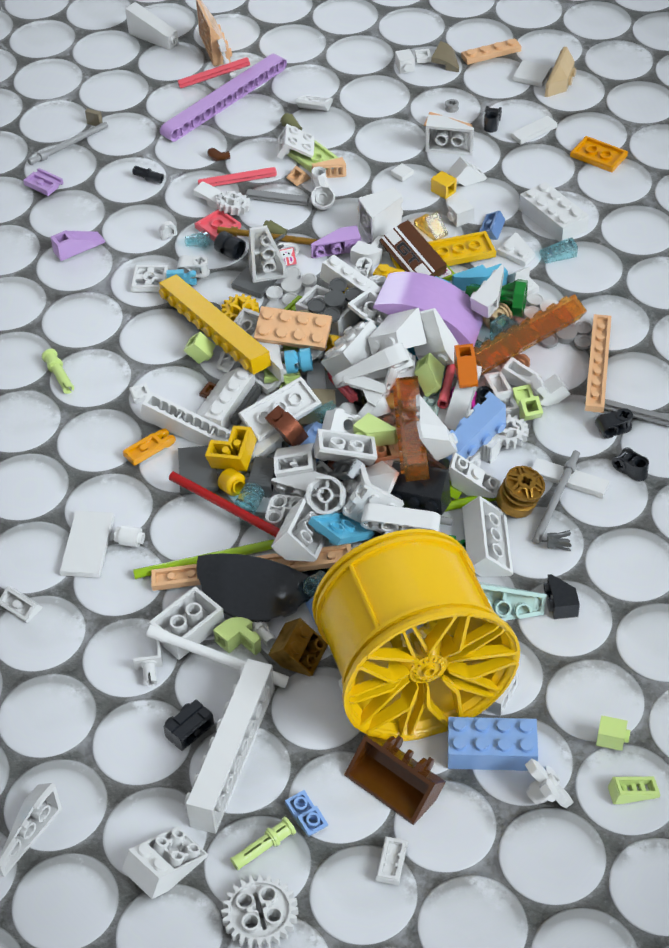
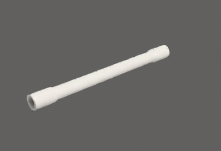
[146,624,289,689]

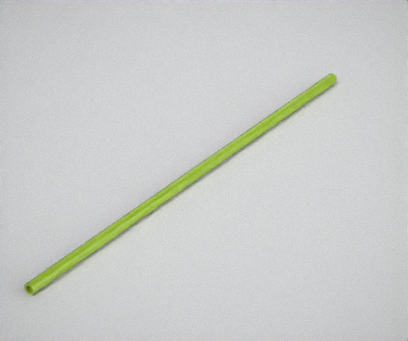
[133,496,496,579]

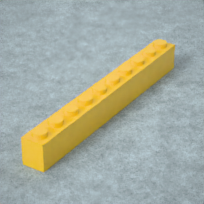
[159,274,272,375]

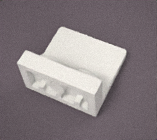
[277,124,315,159]

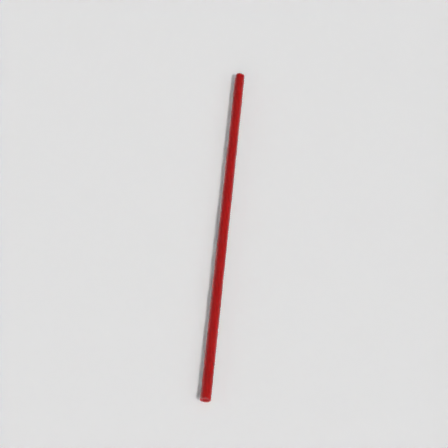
[169,471,280,538]

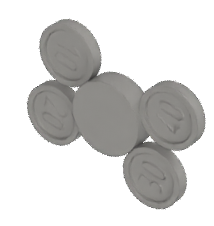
[540,319,592,350]

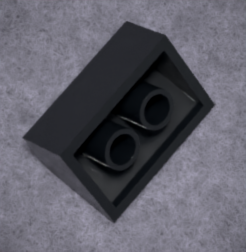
[390,460,451,515]

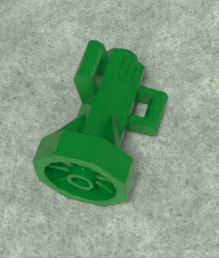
[465,279,528,317]

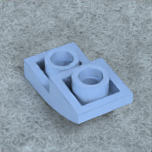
[284,790,328,837]

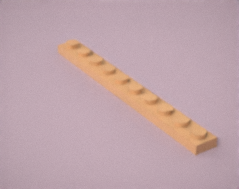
[151,544,352,591]

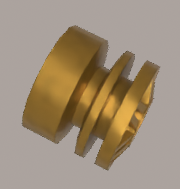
[496,466,545,518]

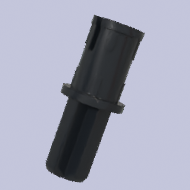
[132,166,164,184]

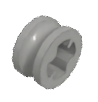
[445,99,459,113]

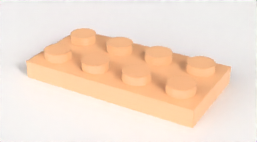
[254,306,332,351]

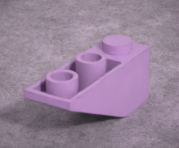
[311,225,361,258]
[50,230,105,261]

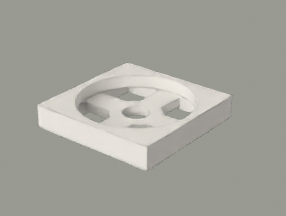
[130,265,169,292]

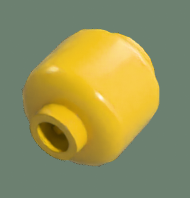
[218,468,246,496]

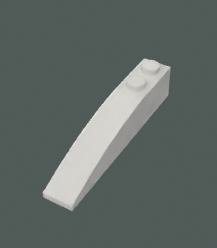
[140,392,231,446]

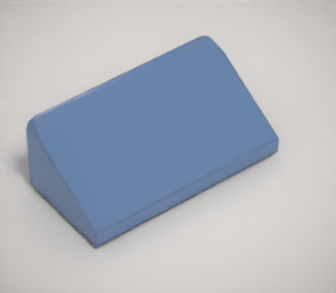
[479,211,505,240]

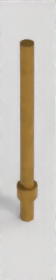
[217,226,317,245]

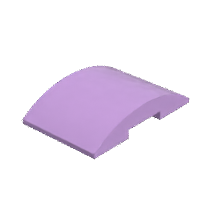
[373,272,483,346]

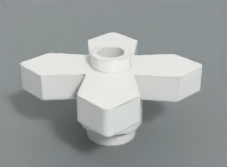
[525,759,574,808]

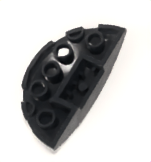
[196,553,317,622]

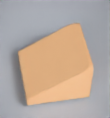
[286,166,310,186]

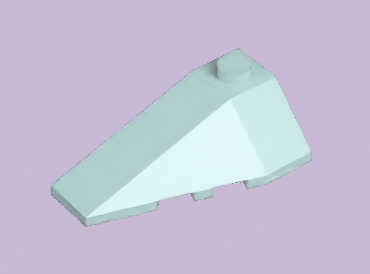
[479,582,547,622]

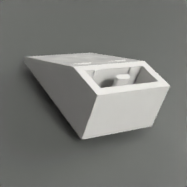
[122,826,208,899]

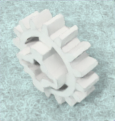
[215,191,251,216]
[495,414,529,449]

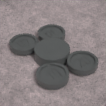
[307,278,362,323]

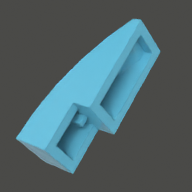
[452,264,508,291]

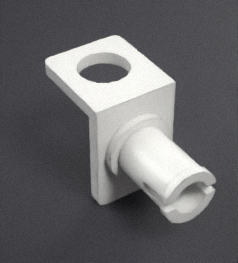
[133,640,163,686]

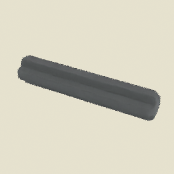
[230,385,262,426]

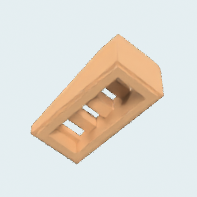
[312,157,346,178]

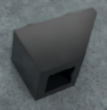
[544,574,580,619]

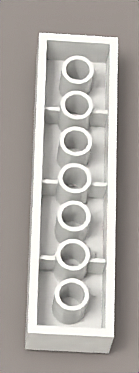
[185,659,275,834]

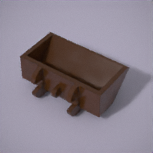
[344,735,446,825]

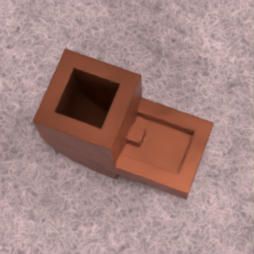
[265,405,309,446]

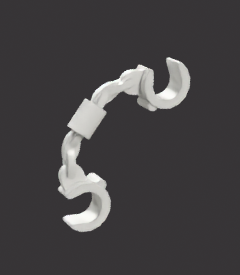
[217,38,237,80]

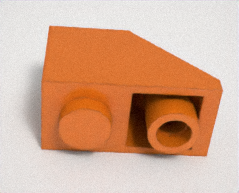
[454,344,478,388]

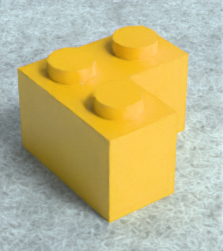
[205,426,257,472]

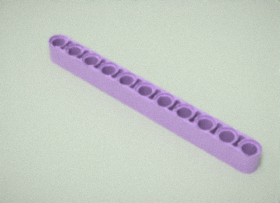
[160,53,287,142]

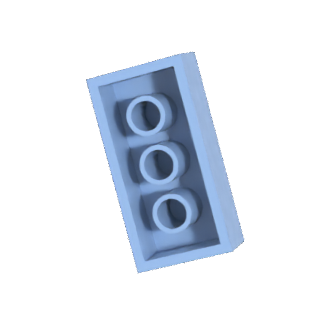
[448,717,538,771]

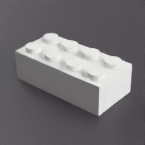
[519,182,589,244]

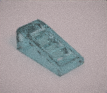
[539,237,578,264]

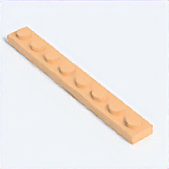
[585,314,611,413]

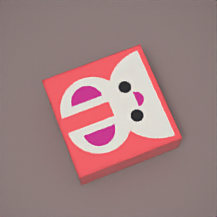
[279,247,297,266]

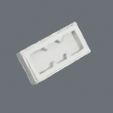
[376,836,408,885]

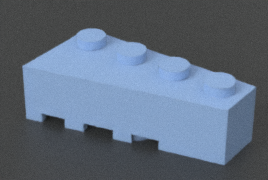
[439,391,506,470]

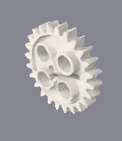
[221,875,299,948]

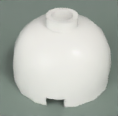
[306,475,347,515]

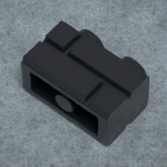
[163,699,214,751]

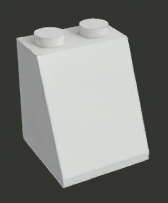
[358,187,403,242]
[368,308,427,355]

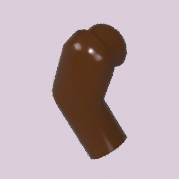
[207,148,230,161]

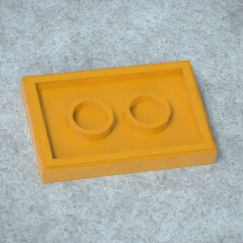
[570,136,628,172]

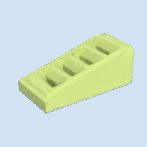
[608,776,660,804]

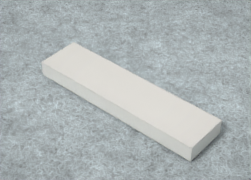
[532,458,610,498]

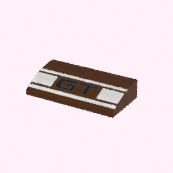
[379,220,447,277]

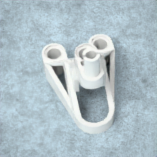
[332,343,414,419]

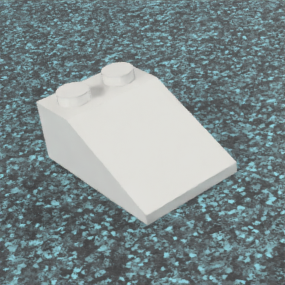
[425,115,474,156]
[414,308,459,366]

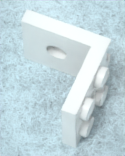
[342,464,404,534]

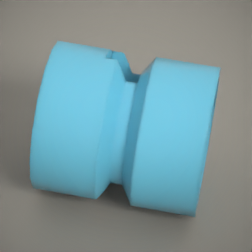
[284,347,313,374]

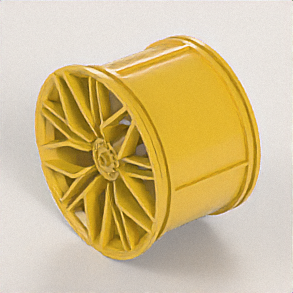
[312,529,520,741]

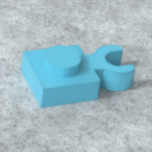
[166,269,197,285]

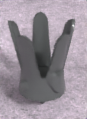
[541,530,572,551]

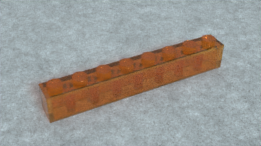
[474,294,587,376]
[393,376,430,482]

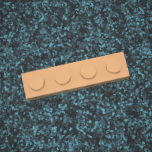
[461,38,522,65]

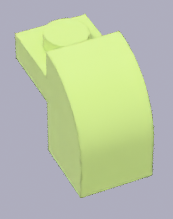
[512,384,543,421]
[213,617,261,655]

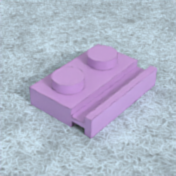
[23,168,64,196]

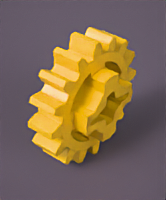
[221,294,259,322]

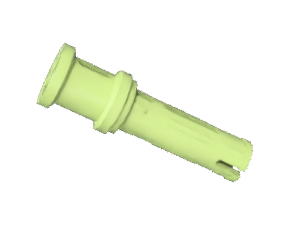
[41,349,74,394]
[230,816,296,871]

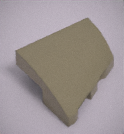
[431,41,459,72]

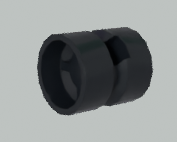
[214,231,246,260]

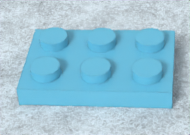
[308,512,374,546]

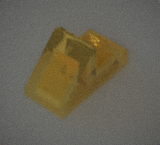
[414,212,448,240]

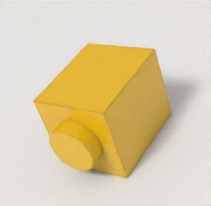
[431,171,457,199]

